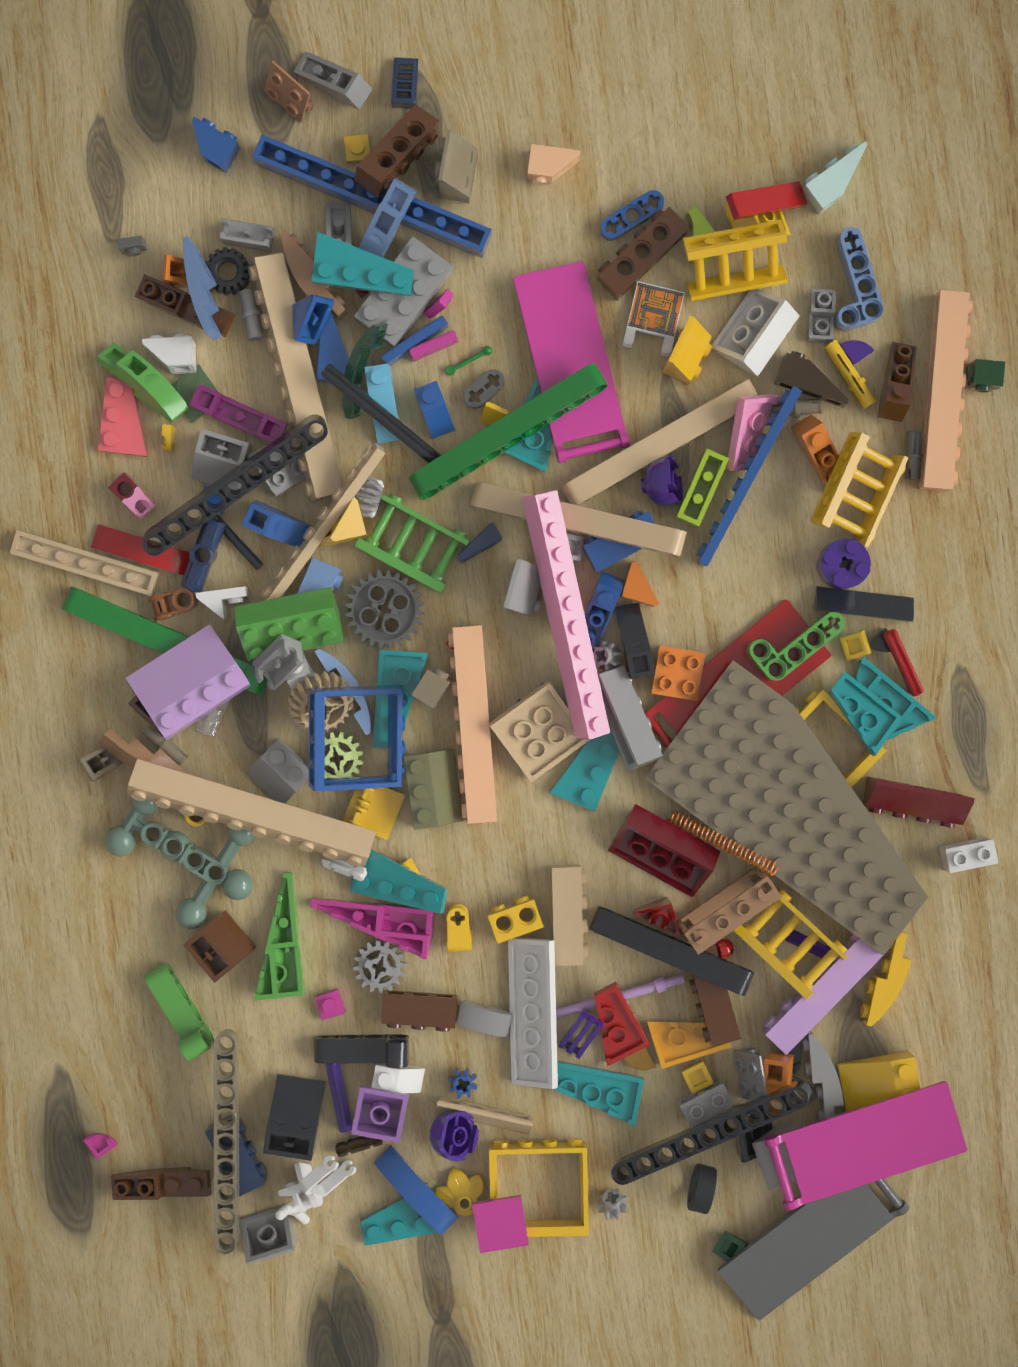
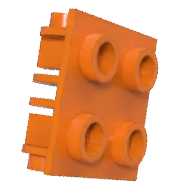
[651,645,706,701]

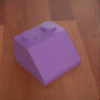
[351,1086,409,1143]

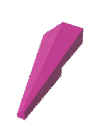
[310,898,435,959]

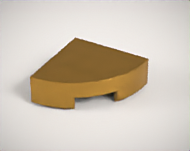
[624,1047,656,1070]

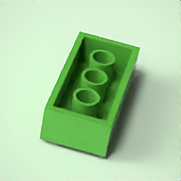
[235,587,344,661]

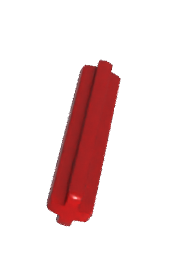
[883,629,924,697]

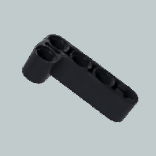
[314,1034,409,1068]

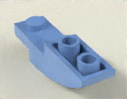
[359,178,417,258]

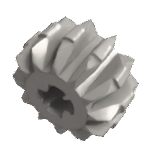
[355,476,384,518]

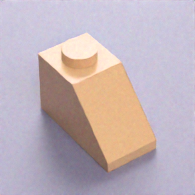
[527,144,580,185]

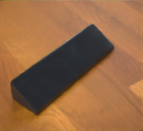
[814,586,914,622]

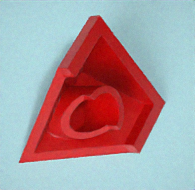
[633,897,681,937]

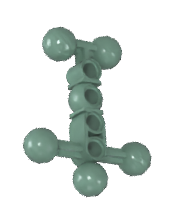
[105,797,256,929]

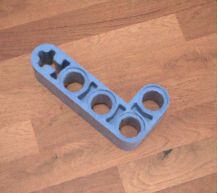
[834,227,884,332]

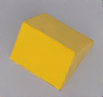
[317,498,366,548]

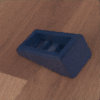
[391,57,418,109]
[457,522,502,564]

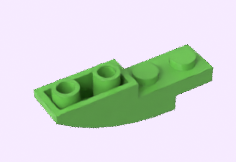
[97,343,188,423]

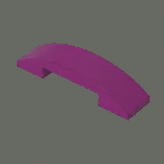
[189,383,288,443]

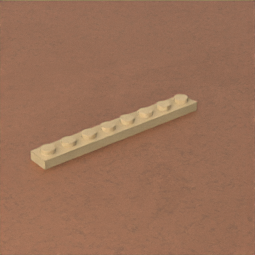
[260,443,386,601]

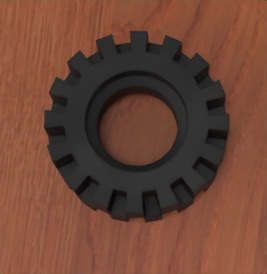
[205,247,250,295]

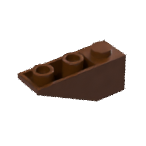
[878,342,916,422]

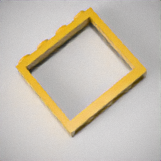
[796,689,886,788]
[489,1138,589,1237]

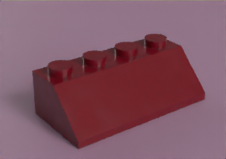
[862,776,975,828]
[608,804,721,898]

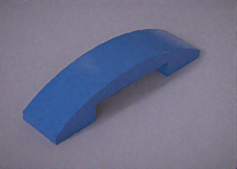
[374,1145,459,1235]

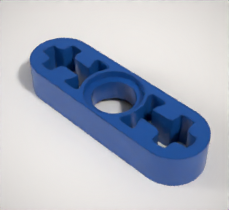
[600,190,664,241]

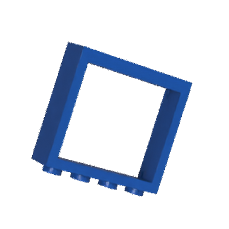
[309,685,406,791]

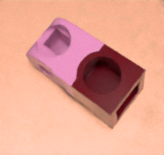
[108,472,156,519]

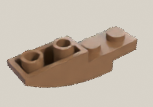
[281,230,347,320]

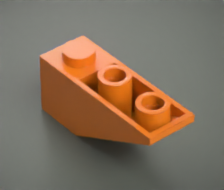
[791,414,851,487]

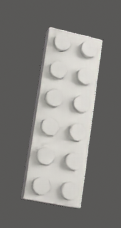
[508,937,558,1089]

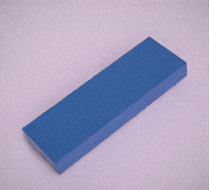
[382,316,448,366]

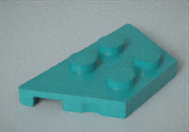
[855,657,936,740]

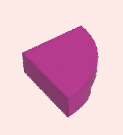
[424,288,453,319]
[83,1133,118,1159]

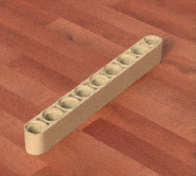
[560,379,758,506]
[470,482,687,557]

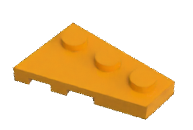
[647,1021,732,1069]

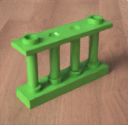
[355,493,470,594]

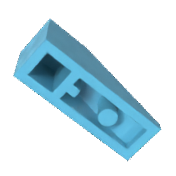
[364,363,400,444]

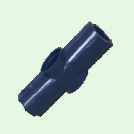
[181,518,226,593]

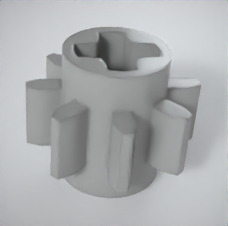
[593,641,624,671]
[598,1188,627,1220]

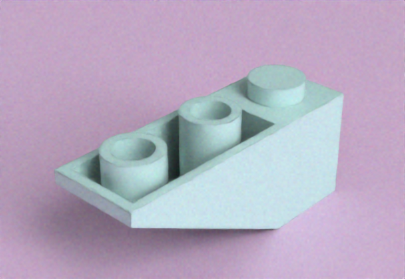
[803,141,868,214]

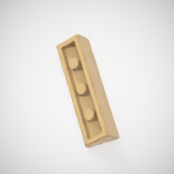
[435,1096,533,1134]

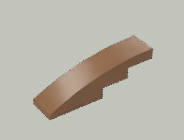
[99,728,188,774]

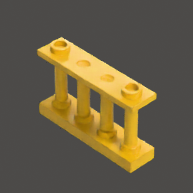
[683,220,788,301]
[810,432,908,548]
[734,888,848,1000]

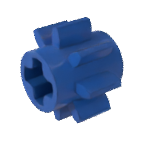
[448,1067,478,1099]

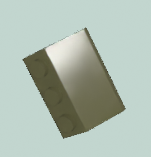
[404,749,464,830]

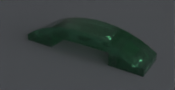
[342,323,388,419]

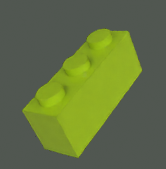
[674,449,729,529]

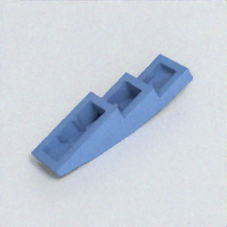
[183,236,222,341]

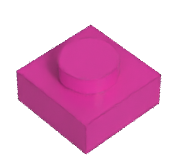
[315,988,346,1021]

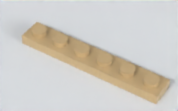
[10,530,159,596]

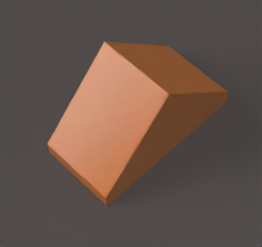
[162,255,188,288]
[620,561,659,607]

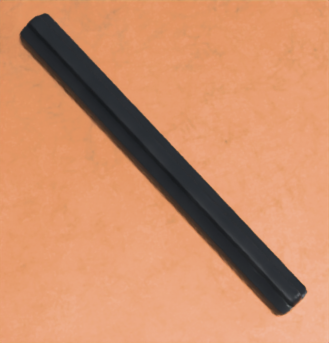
[321,364,441,463]

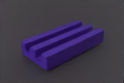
[558,1010,604,1059]

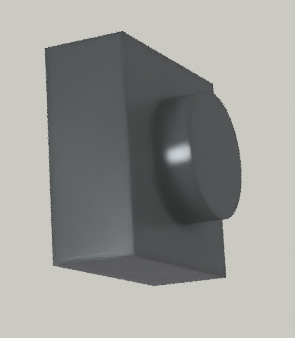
[116,235,147,257]

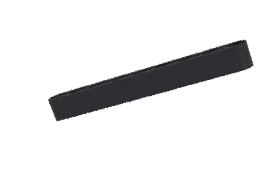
[143,414,328,556]
[611,1081,812,1185]

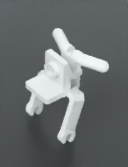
[275,1155,357,1225]

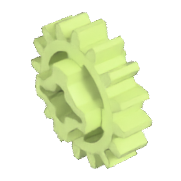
[325,732,364,778]

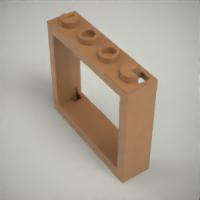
[677,866,782,955]

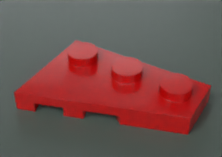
[594,982,651,1066]

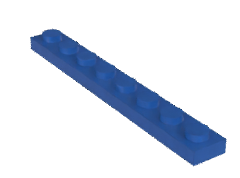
[696,386,802,566]

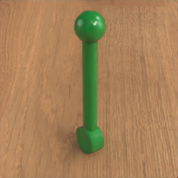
[446,346,492,375]

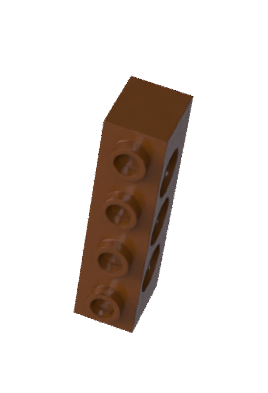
[355,104,439,198]
[597,207,690,301]

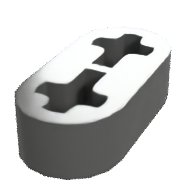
[464,369,504,409]

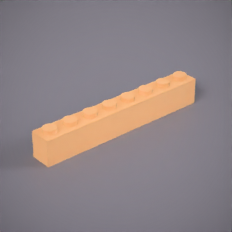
[918,290,973,491]
[448,625,497,824]

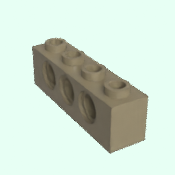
[412,667,452,708]

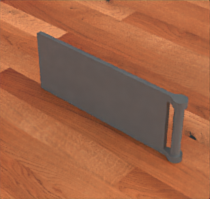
[717,1179,909,1320]

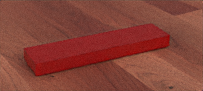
[726,181,808,220]

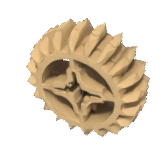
[288,671,354,733]

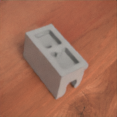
[219,218,275,252]
[252,634,304,691]

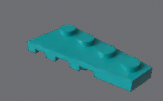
[373,650,429,748]
[554,1061,644,1127]

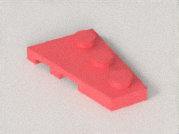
[98,377,148,457]

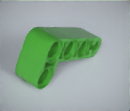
[746,612,845,681]
[144,962,215,1061]

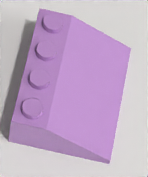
[126,624,250,740]

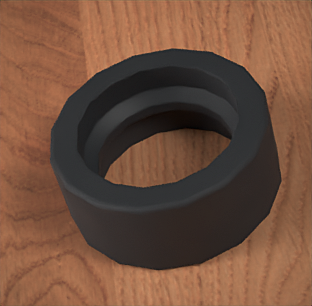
[687,1164,717,1214]

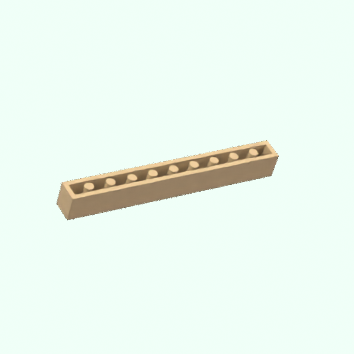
[248,253,343,502]
[127,759,376,866]

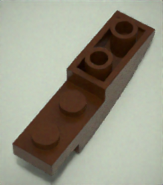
[134,274,235,337]
[111,1167,212,1200]

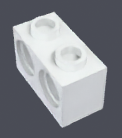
[939,837,998,873]

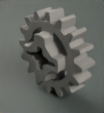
[353,939,407,993]

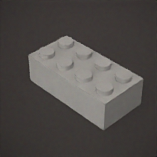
[354,236,453,348]

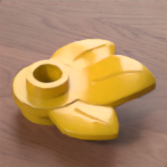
[435,1168,484,1216]

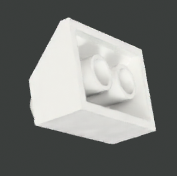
[712,289,800,376]

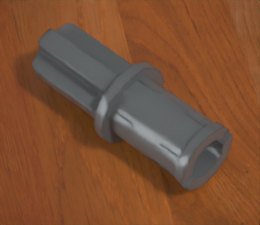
[903,430,923,479]

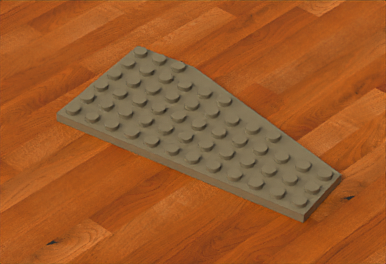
[645,660,928,956]

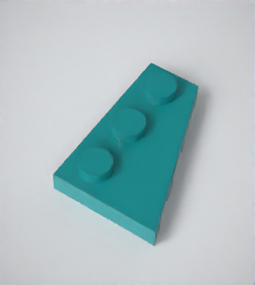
[828,672,903,757]
[360,1183,437,1246]

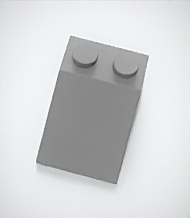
[503,558,542,617]

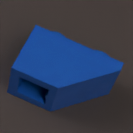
[192,117,241,173]

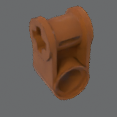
[148,589,198,622]

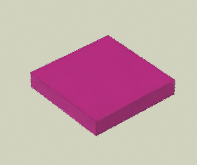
[472,1194,529,1253]

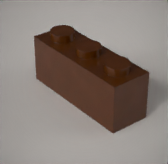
[381,990,457,1032]

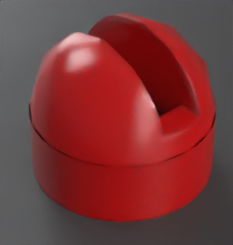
[715,939,734,958]

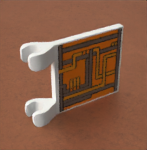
[622,281,685,357]

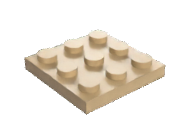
[488,681,590,783]

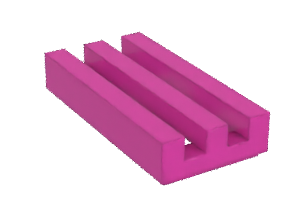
[409,330,458,362]

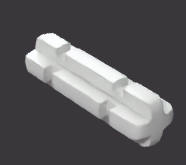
[321,857,367,881]

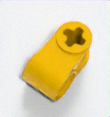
[447,903,473,952]

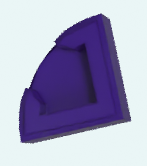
[840,340,874,365]

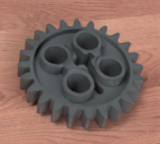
[345,570,425,649]

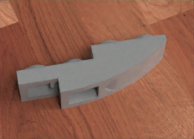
[801,1031,844,1121]

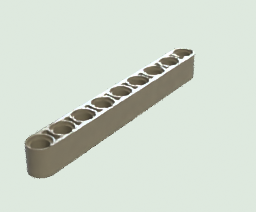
[213,1029,239,1255]

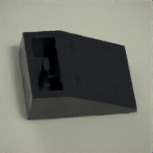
[263,1074,326,1161]

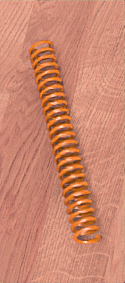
[666,810,779,876]

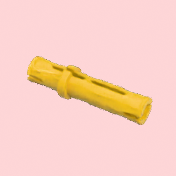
[823,340,877,409]

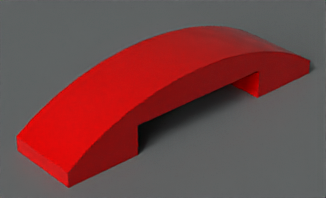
[91,524,190,576]

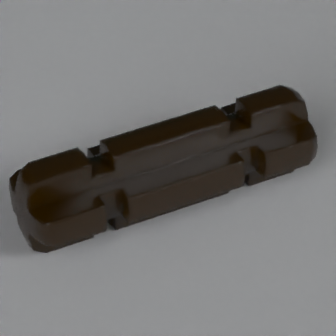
[335,1136,383,1157]

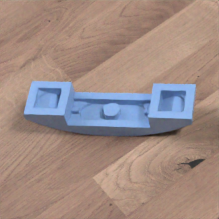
[314,649,372,735]

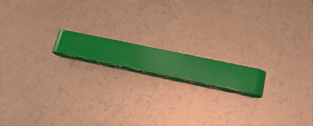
[409,363,608,500]
[61,586,268,695]

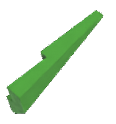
[254,873,306,1001]

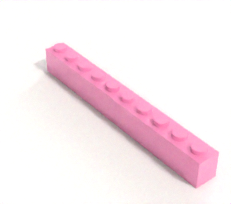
[522,490,610,739]

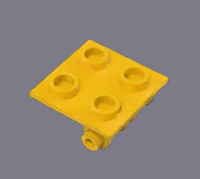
[343,788,405,840]

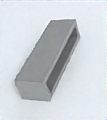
[598,666,663,771]

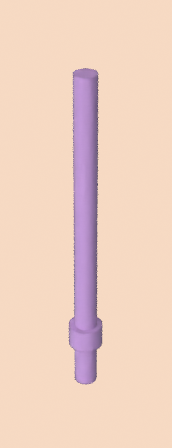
[556,974,685,1019]

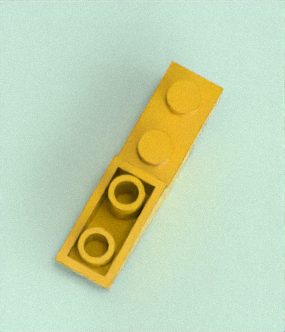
[860,931,912,1027]

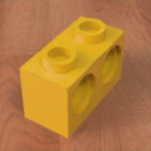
[488,895,544,944]

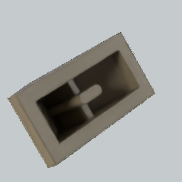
[78,747,123,782]

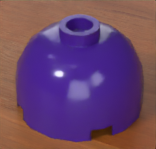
[641,456,683,506]
[429,1111,479,1161]

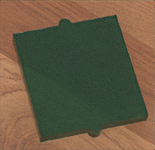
[171,365,218,423]

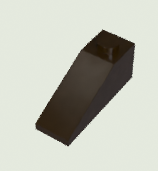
[774,351,849,408]

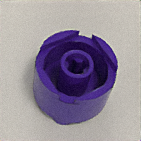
[817,539,871,589]

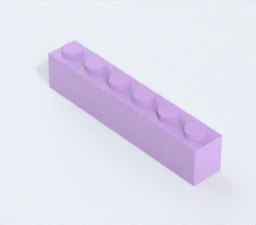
[762,932,889,1055]

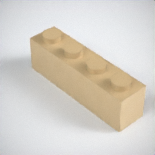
[551,864,588,966]

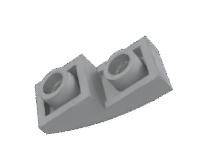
[807,289,836,343]
[456,1000,512,1037]

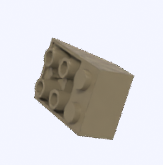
[435,129,478,203]

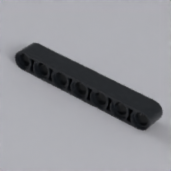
[589,906,754,996]

